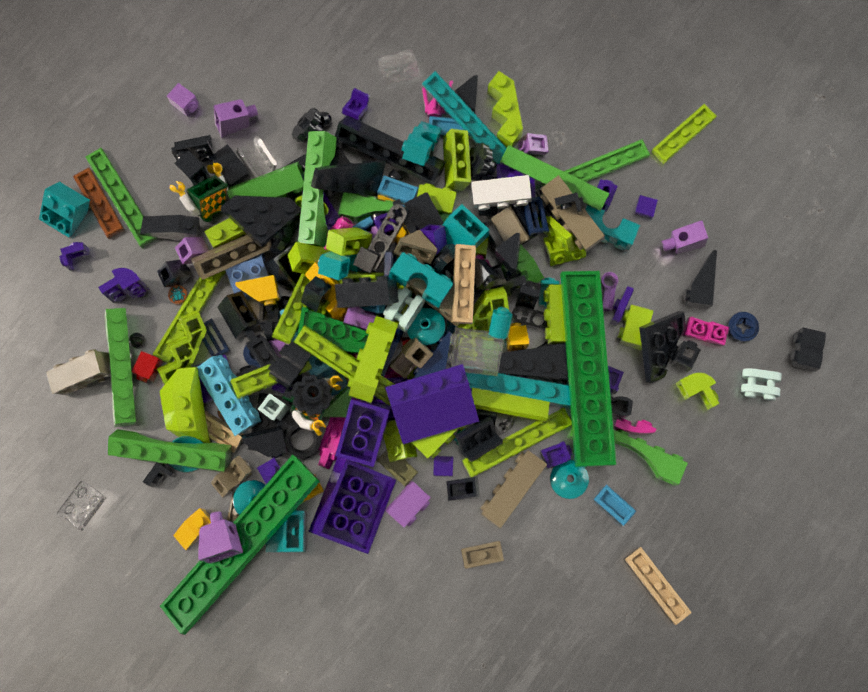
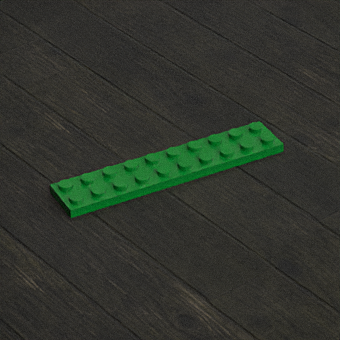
[560,271,616,467]
[160,455,320,635]

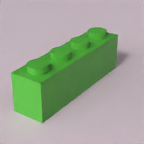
[227,161,304,199]

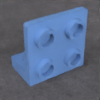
[226,253,269,300]

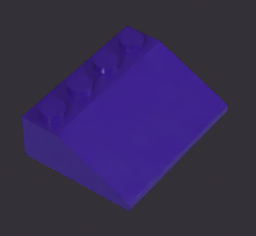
[385,364,479,444]
[309,457,396,554]

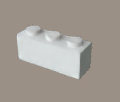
[471,175,532,210]

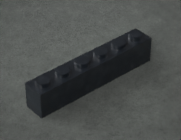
[335,115,446,185]

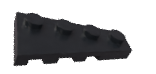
[311,159,386,196]
[496,343,568,380]

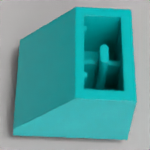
[39,181,90,238]
[442,204,490,248]
[265,511,306,553]

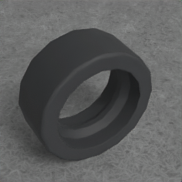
[283,421,322,459]

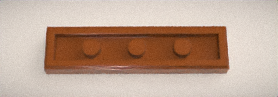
[73,168,125,239]

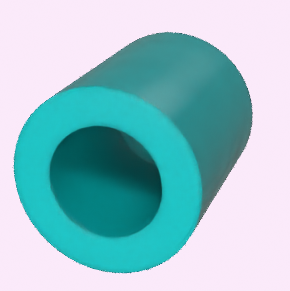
[489,307,512,339]

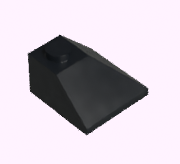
[264,240,302,291]

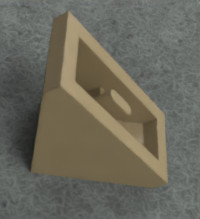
[394,230,437,264]

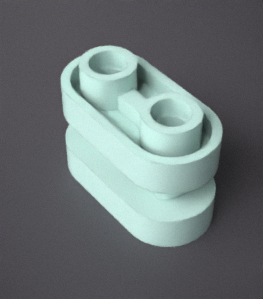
[383,287,425,332]
[741,368,782,401]

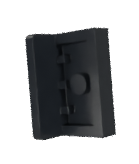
[455,416,503,462]

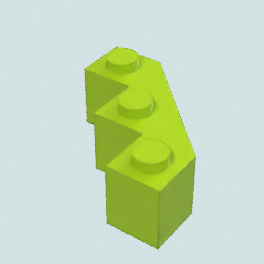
[487,71,523,148]
[453,287,510,359]
[157,311,207,385]
[347,316,398,403]

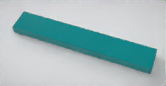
[422,71,507,164]

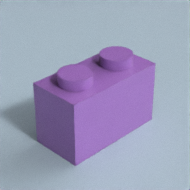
[385,481,431,527]

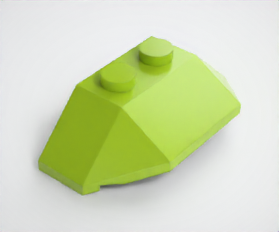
[159,367,210,443]

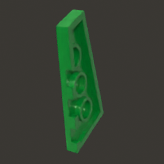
[297,306,369,354]

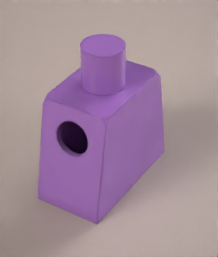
[214,99,258,138]
[661,221,708,254]
[198,512,243,564]

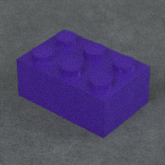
[335,397,391,467]

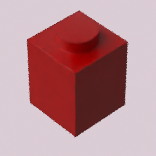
[132,351,163,383]

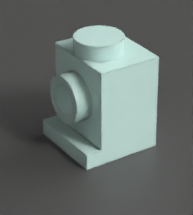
[258,393,290,421]

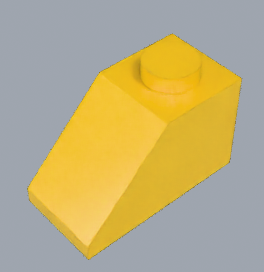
[235,275,280,306]
[506,323,529,352]
[173,508,211,551]

